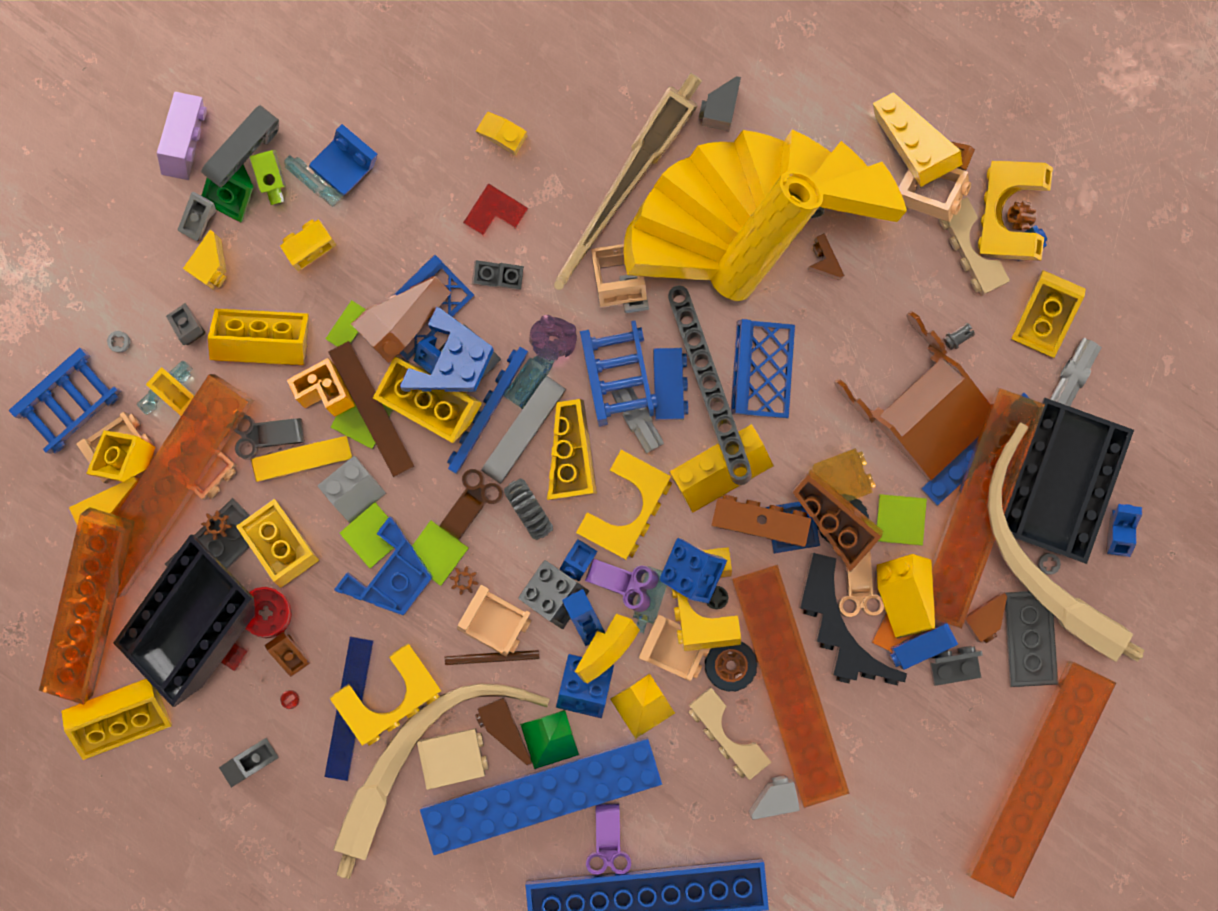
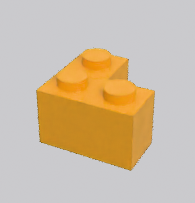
[287,358,355,417]

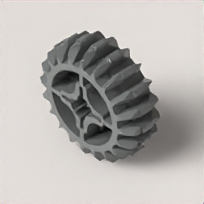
[504,478,553,540]

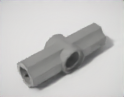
[1050,338,1102,406]
[611,387,664,454]

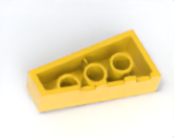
[873,92,962,187]
[547,399,597,500]

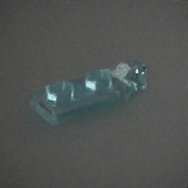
[284,155,342,207]
[504,346,558,409]
[136,361,193,415]
[633,566,667,634]

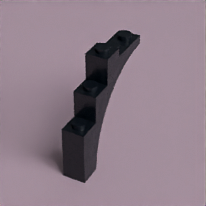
[799,553,907,686]

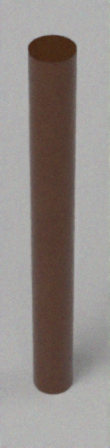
[444,650,540,665]

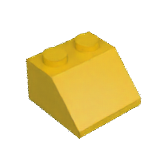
[280,219,337,272]
[183,230,227,290]
[86,430,155,482]

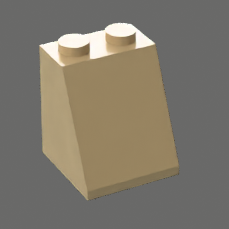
[417,728,489,790]

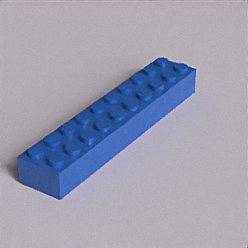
[420,737,662,855]
[525,859,769,911]

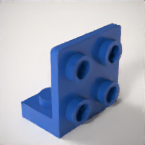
[309,124,378,196]
[660,538,727,604]
[556,654,614,719]

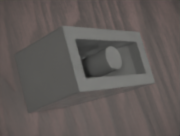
[219,738,278,788]

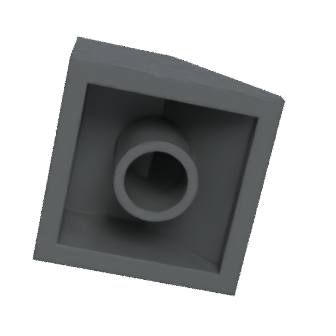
[699,76,741,132]

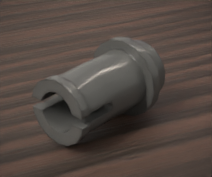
[943,323,975,350]

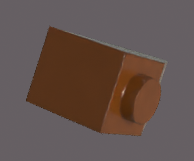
[475,697,532,766]

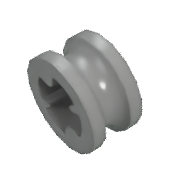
[107,331,130,352]
[1038,553,1061,575]

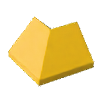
[610,673,675,739]

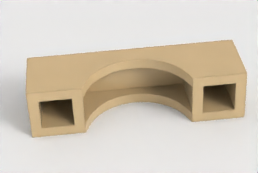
[939,197,1010,296]
[689,687,771,780]

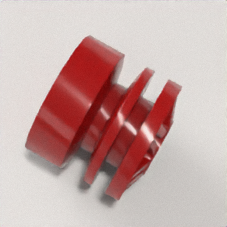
[245,587,292,639]

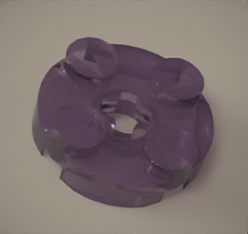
[529,315,577,360]

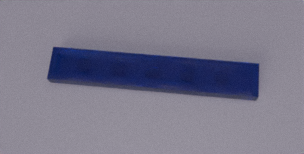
[324,636,374,781]

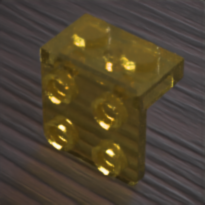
[813,448,875,501]

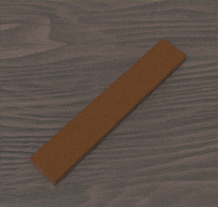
[328,341,415,477]

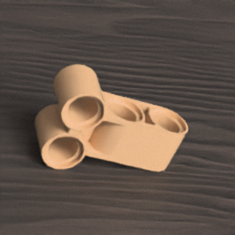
[838,551,884,617]

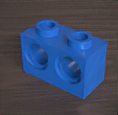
[562,589,605,646]

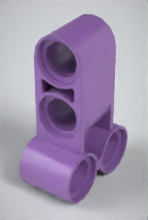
[585,559,659,612]
[586,804,631,875]

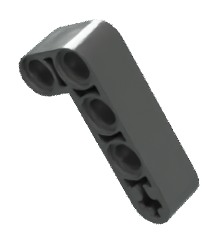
[201,105,279,188]

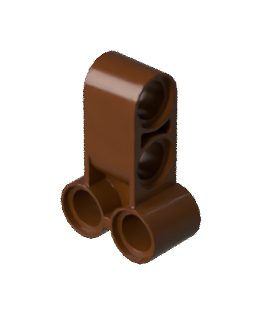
[439,469,504,540]

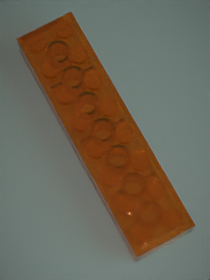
[39,507,135,705]

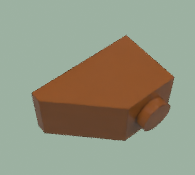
[962,592,1007,643]

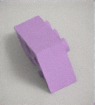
[157,92,207,180]

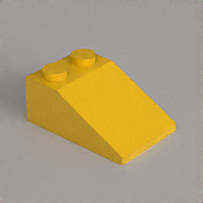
[1011,270,1086,358]
[69,477,144,536]
[236,499,319,588]
[877,554,935,638]

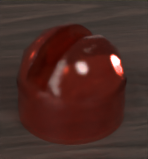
[280,690,300,709]

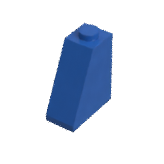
[890,622,958,670]

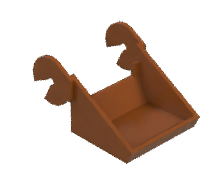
[834,311,1000,480]

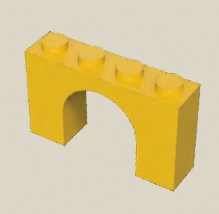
[978,161,1053,261]
[576,450,672,560]
[671,547,741,651]
[329,643,441,746]

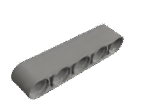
[481,376,566,484]

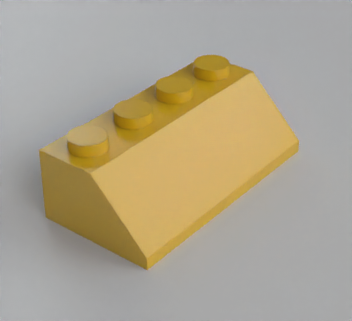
[208,308,309,365]
[373,357,482,443]
[669,424,774,513]
[61,679,171,760]

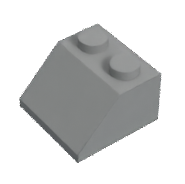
[318,456,386,523]
[749,775,800,820]

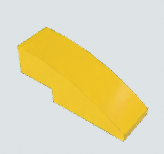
[575,614,640,684]

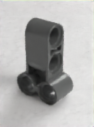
[232,414,304,460]

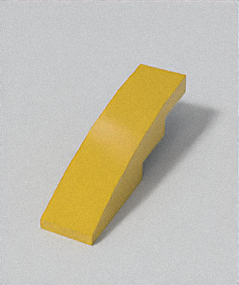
[145,367,234,448]
[250,436,352,482]

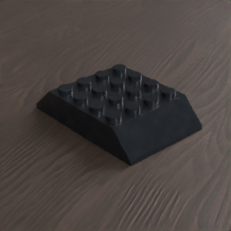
[1002,398,1134,564]
[113,534,255,707]

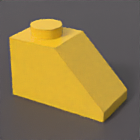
[476,111,528,156]

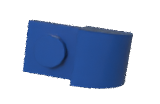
[1107,504,1142,557]

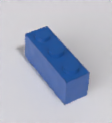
[653,348,688,421]

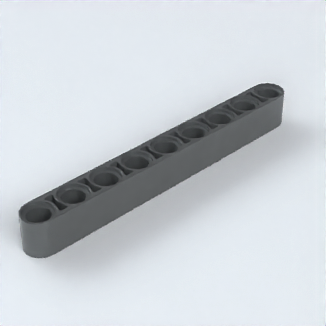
[668,285,752,485]

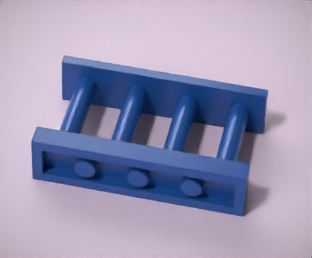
[580,320,658,427]
[8,348,122,454]

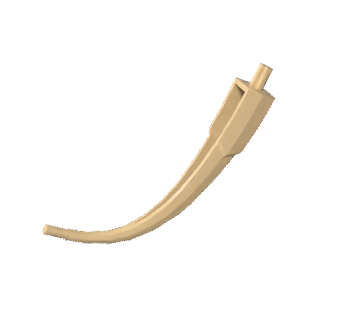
[554,73,702,290]
[988,422,1145,662]
[333,683,550,879]

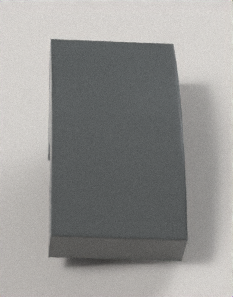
[472,260,524,290]

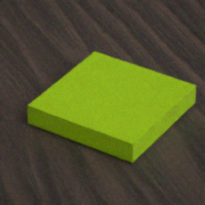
[330,395,393,449]
[876,494,927,546]
[340,502,394,569]
[412,520,469,586]

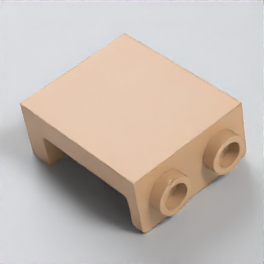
[77,412,153,484]
[457,585,532,657]
[638,615,711,682]

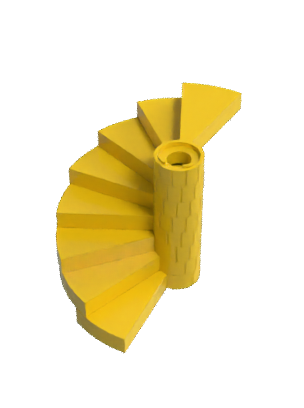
[623,129,907,301]

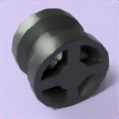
[706,586,729,610]

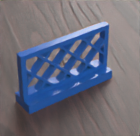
[392,255,474,361]
[731,319,795,419]

